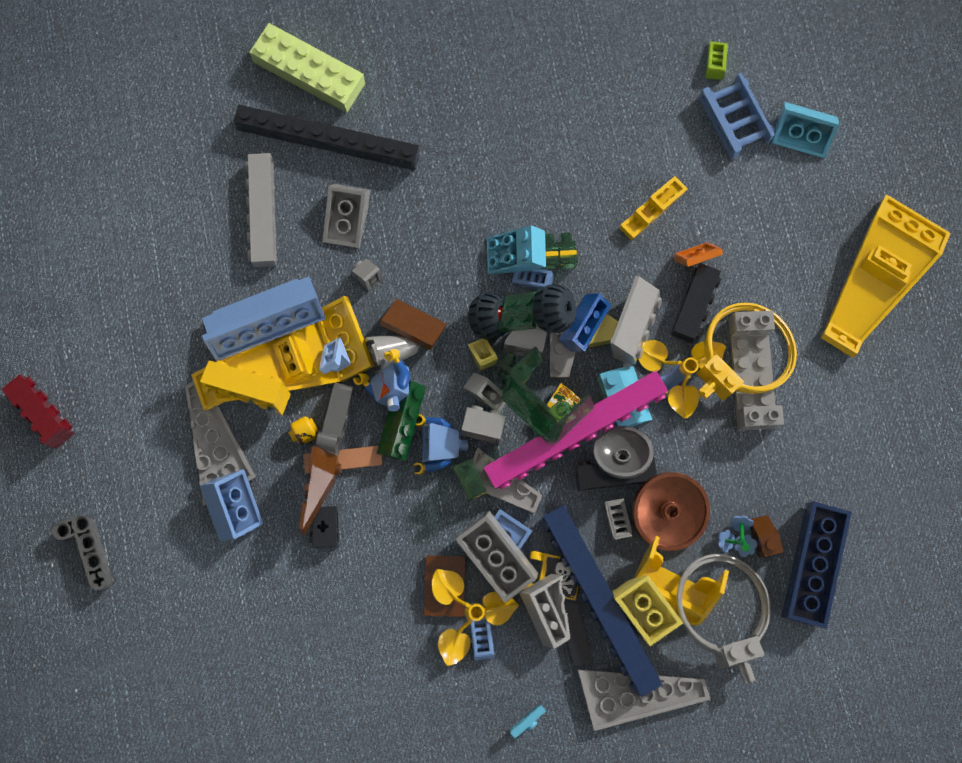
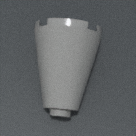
[365,335,420,374]

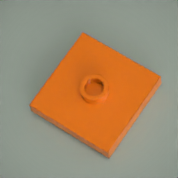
[674,242,723,267]

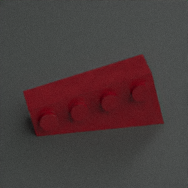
[1,374,75,449]

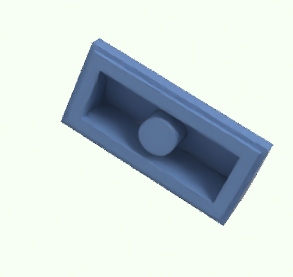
[660,365,693,391]

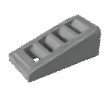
[604,498,633,540]

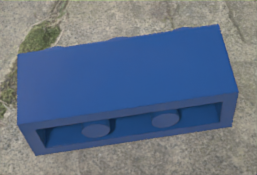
[558,293,611,352]

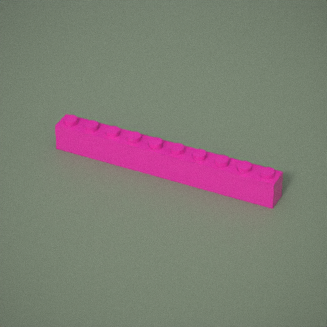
[484,371,668,490]

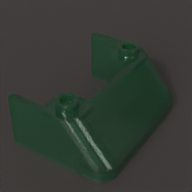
[501,346,594,445]

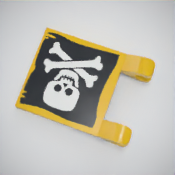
[524,551,578,601]

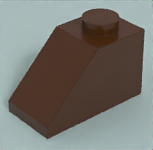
[750,515,784,557]

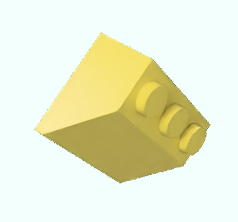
[613,574,683,646]

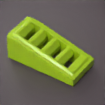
[705,41,728,80]

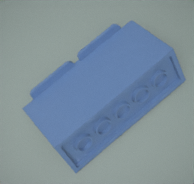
[202,276,326,361]

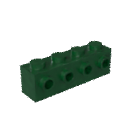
[376,381,426,461]

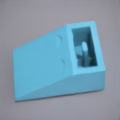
[487,226,546,274]

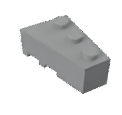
[519,574,570,649]

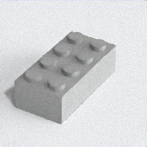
[455,511,538,602]

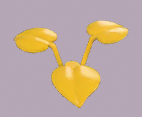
[638,340,726,419]
[431,569,519,665]

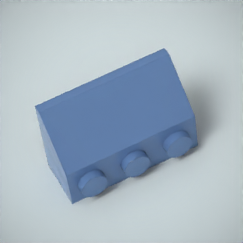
[200,469,263,541]

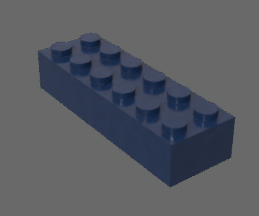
[781,501,852,629]

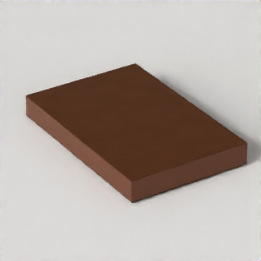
[379,299,447,350]
[424,555,465,617]

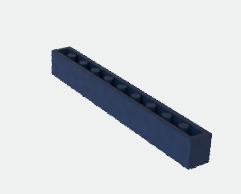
[541,505,663,697]

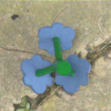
[718,516,758,557]

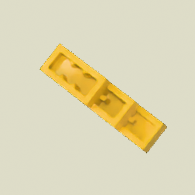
[619,176,687,241]

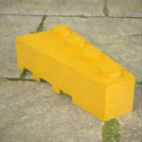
[200,360,291,415]

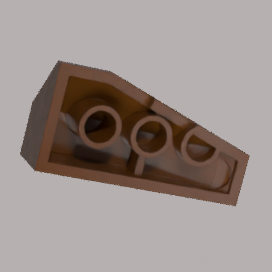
[299,446,342,535]

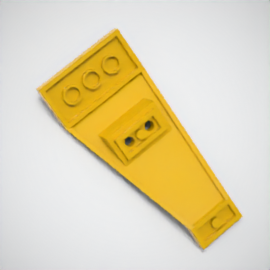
[191,296,374,410]

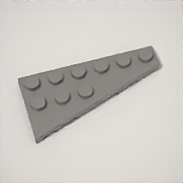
[185,381,257,507]
[578,670,710,731]

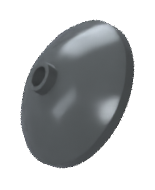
[594,426,653,478]

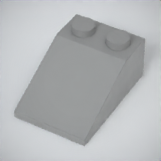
[323,184,370,248]

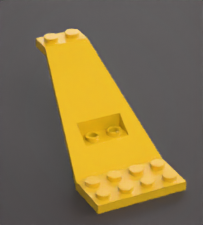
[821,194,951,358]

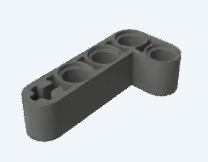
[316,383,354,457]
[52,515,113,590]

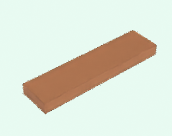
[303,446,383,474]

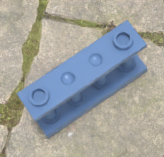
[699,73,775,159]

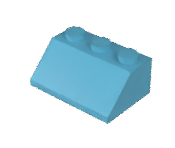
[772,102,839,158]
[597,366,652,427]

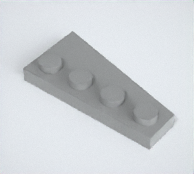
[549,303,580,379]

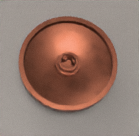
[632,472,710,551]

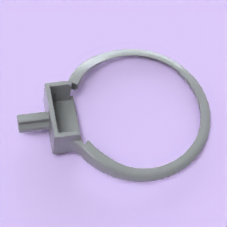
[677,554,771,684]

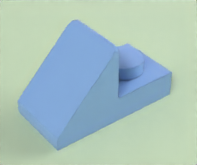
[319,338,350,374]

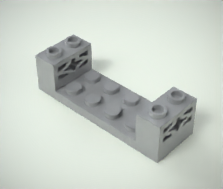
[728,311,784,431]

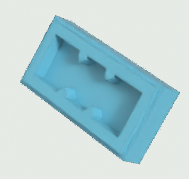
[510,704,546,738]

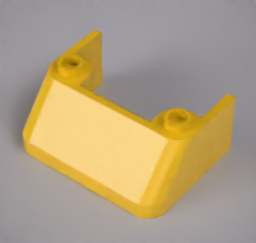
[634,536,729,626]

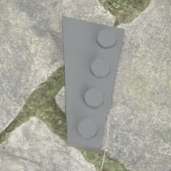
[463,448,542,514]

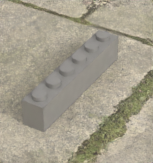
[245,153,277,267]

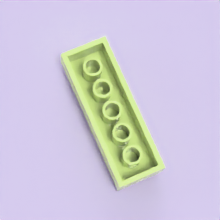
[250,23,365,113]

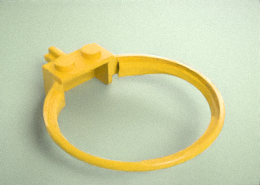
[696,303,797,401]

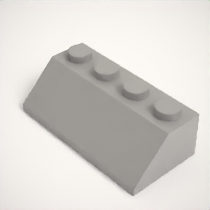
[610,276,662,364]

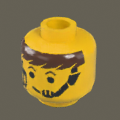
[288,416,319,445]

